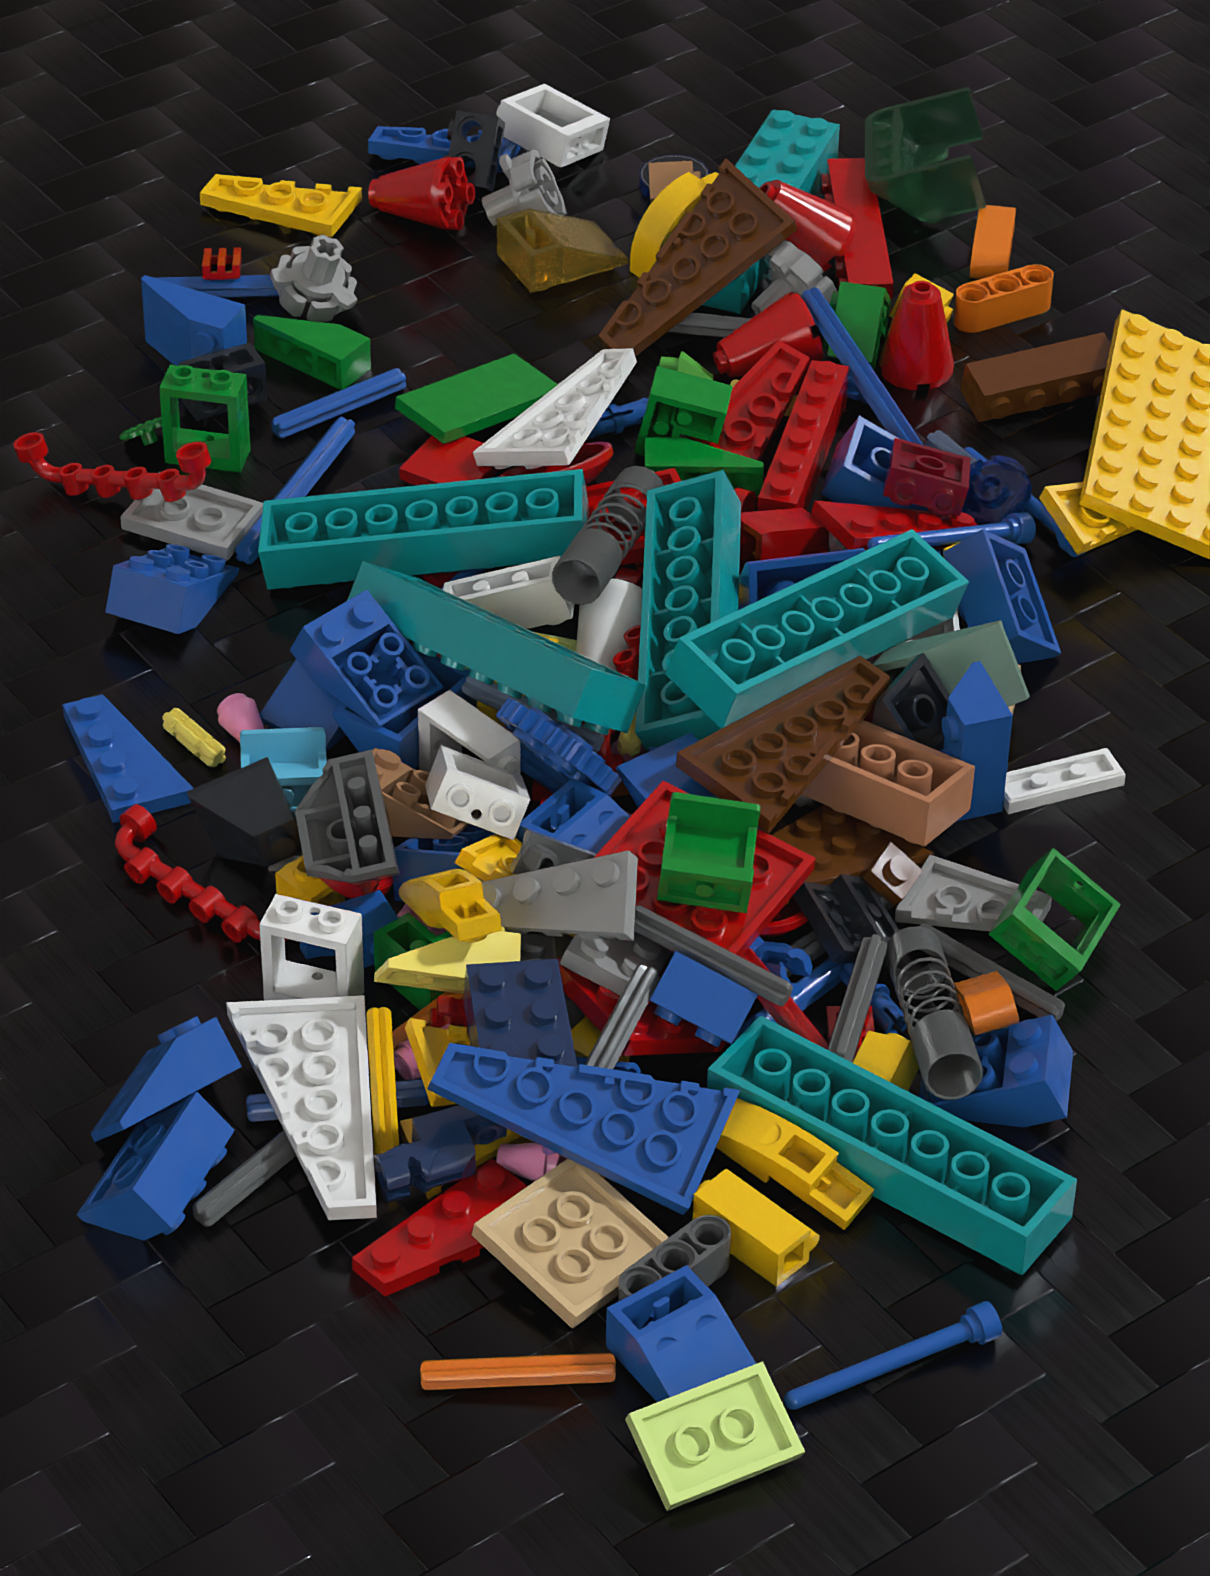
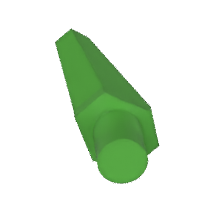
[660,352,713,380]

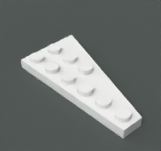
[473,348,637,469]
[226,995,377,1220]

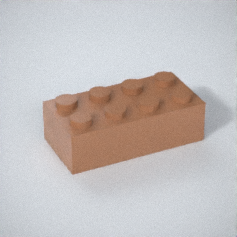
[800,720,975,847]

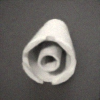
[576,579,642,671]

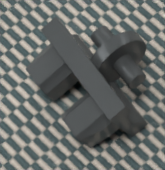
[509,829,596,875]

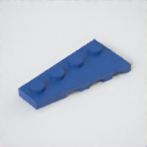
[368,126,521,174]

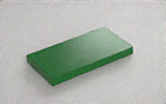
[395,354,558,444]

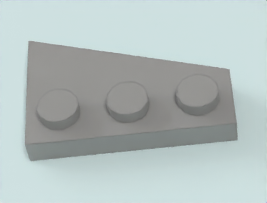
[895,855,1052,931]

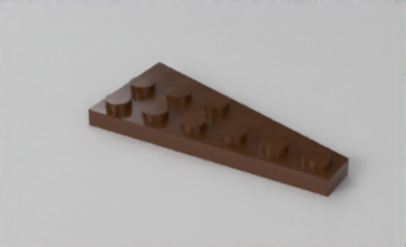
[598,158,798,357]
[675,655,890,834]
[772,804,933,905]

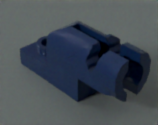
[374,1105,507,1203]

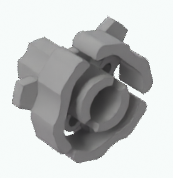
[482,150,566,238]
[270,235,357,322]
[751,240,837,315]

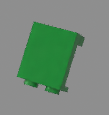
[657,792,761,913]

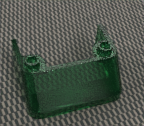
[865,87,986,223]

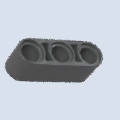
[618,1215,731,1302]

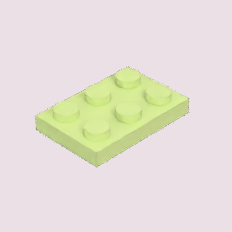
[625,1361,805,1511]

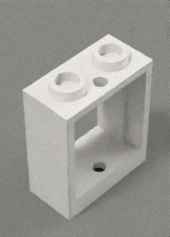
[496,84,610,168]
[418,690,520,775]
[425,745,530,840]
[260,894,364,1001]

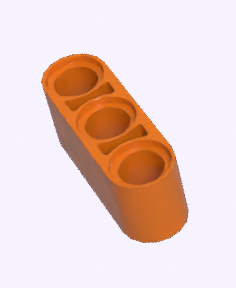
[969,204,1016,279]
[953,264,1054,333]
[954,971,1020,1036]

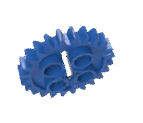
[496,698,622,797]

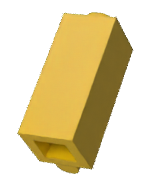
[693,1169,820,1287]

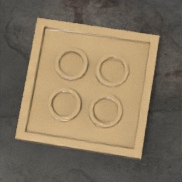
[471,1159,669,1329]

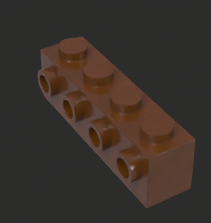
[960,332,1111,422]

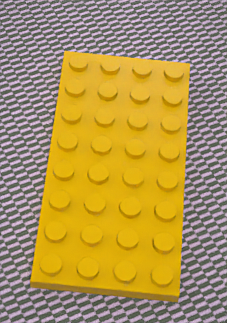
[1079,310,1210,559]

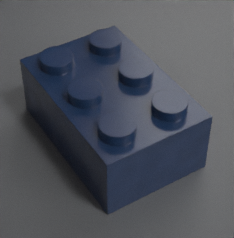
[463,959,578,1067]

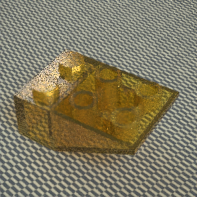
[497,209,629,293]

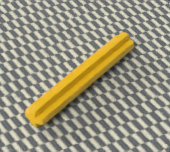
[366,1007,399,1165]

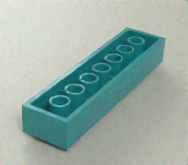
[702,110,840,314]
[258,469,589,589]
[635,470,741,751]
[665,529,969,729]
[347,561,646,735]
[707,1015,1077,1275]

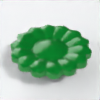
[119,416,162,446]

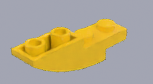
[399,868,502,943]
[716,1098,874,1230]

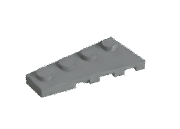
[482,850,638,941]

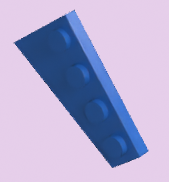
[63,694,194,823]

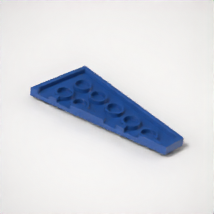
[427,1043,740,1215]

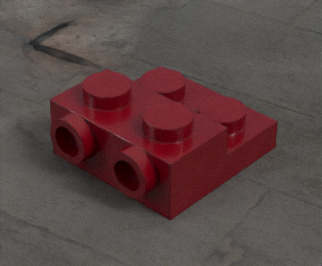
[883,438,971,516]

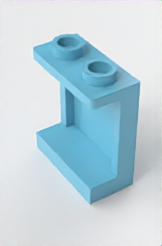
[240,727,327,815]

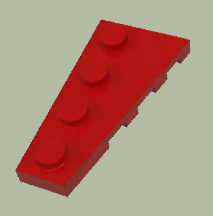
[686,340,810,461]
[811,500,978,550]
[352,1159,527,1296]

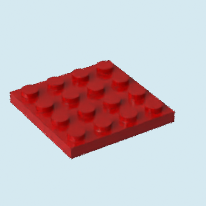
[594,780,816,957]

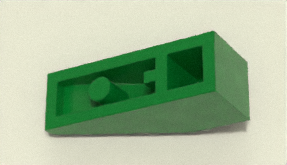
[253,315,371,390]
[644,437,764,498]

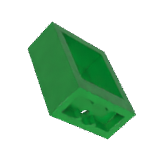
[160,365,250,473]
[989,848,1121,991]

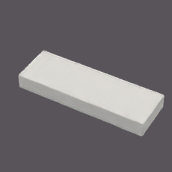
[1003,748,1126,814]

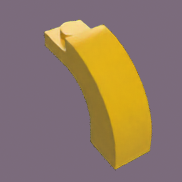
[630,172,719,278]

